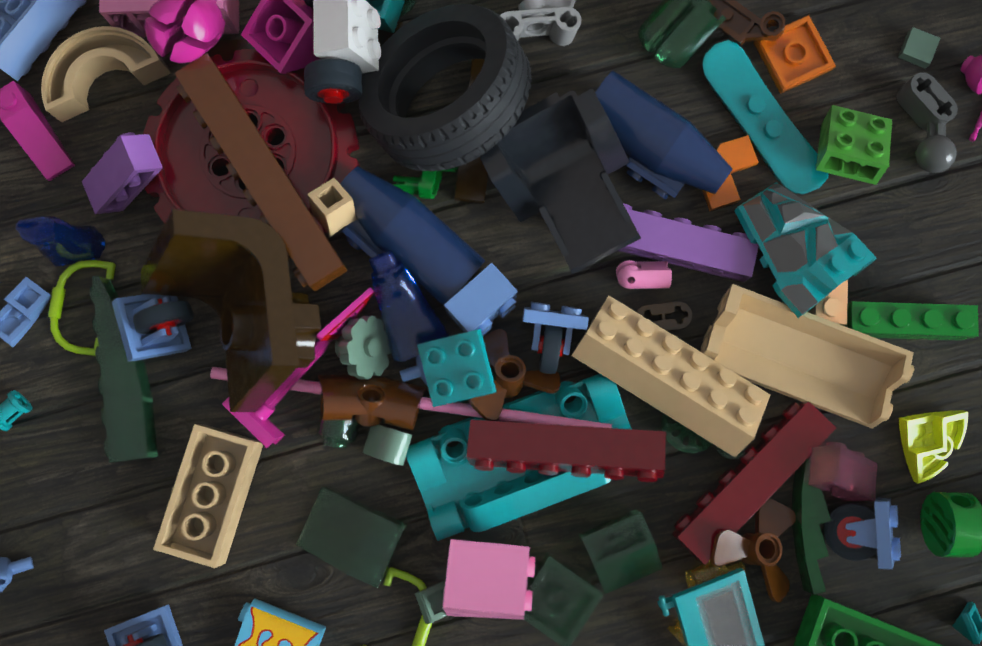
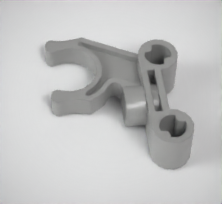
[500,0,581,46]

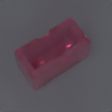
[809,442,877,501]

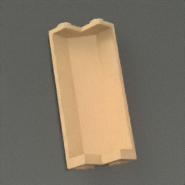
[700,284,914,429]

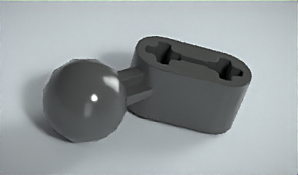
[896,72,958,173]

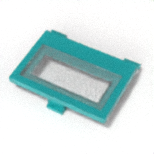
[657,568,765,646]

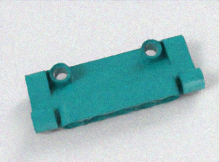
[406,373,631,541]

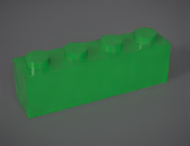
[844,301,979,340]

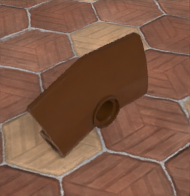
[318,375,426,431]

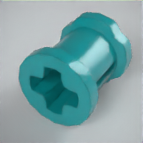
[0,390,32,431]

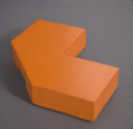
[702,135,759,211]

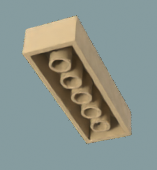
[572,296,770,457]

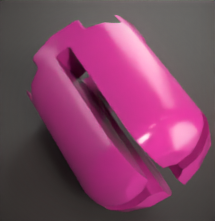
[144,0,225,64]

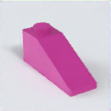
[0,81,75,181]

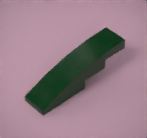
[792,458,831,595]

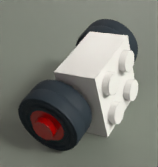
[304,0,381,104]

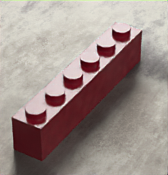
[672,401,836,565]
[467,420,666,482]

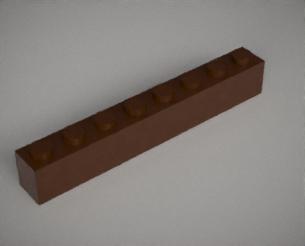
[174,53,348,291]

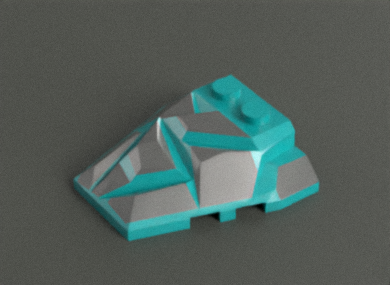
[734,182,877,318]

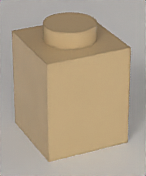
[307,178,356,236]

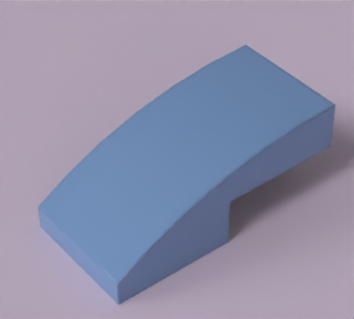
[0,277,51,348]

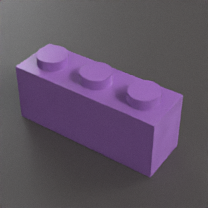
[82,132,163,214]

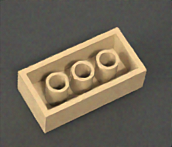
[153,424,263,568]

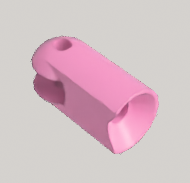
[616,260,672,289]

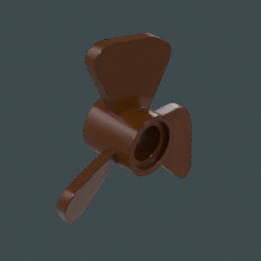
[469,329,560,421]
[710,498,796,602]

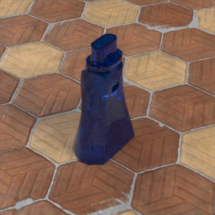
[16,216,105,266]
[369,250,450,362]

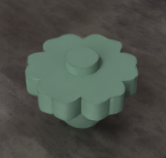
[335,316,392,379]

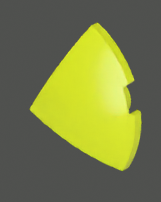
[899,410,968,484]

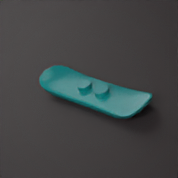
[702,40,828,194]

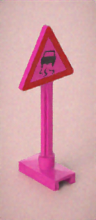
[222,287,375,448]

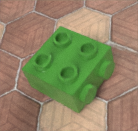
[816,105,892,185]

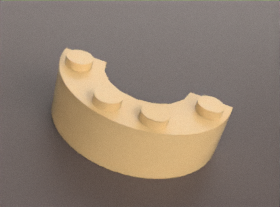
[41,26,171,122]

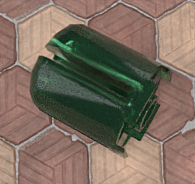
[638,0,727,69]

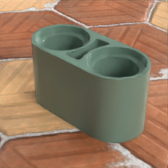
[362,424,412,466]

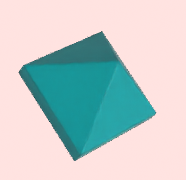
[952,601,982,645]

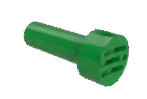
[920,492,982,557]

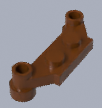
[694,0,785,46]

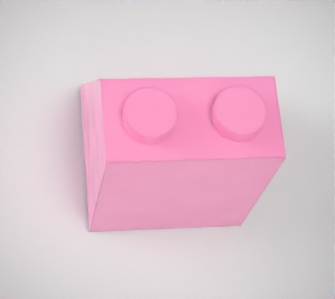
[443,539,535,619]

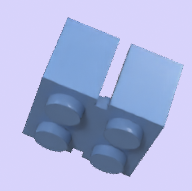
[444,263,518,336]

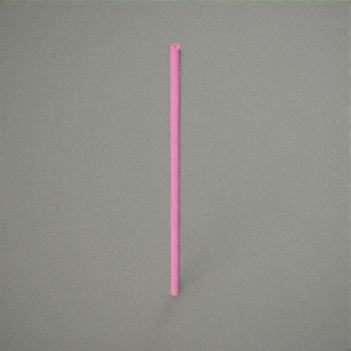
[210,367,612,428]

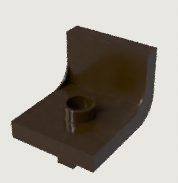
[141,209,321,412]

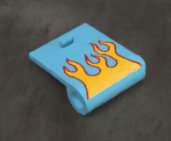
[235,598,326,646]

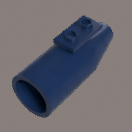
[595,71,733,199]
[340,166,485,306]

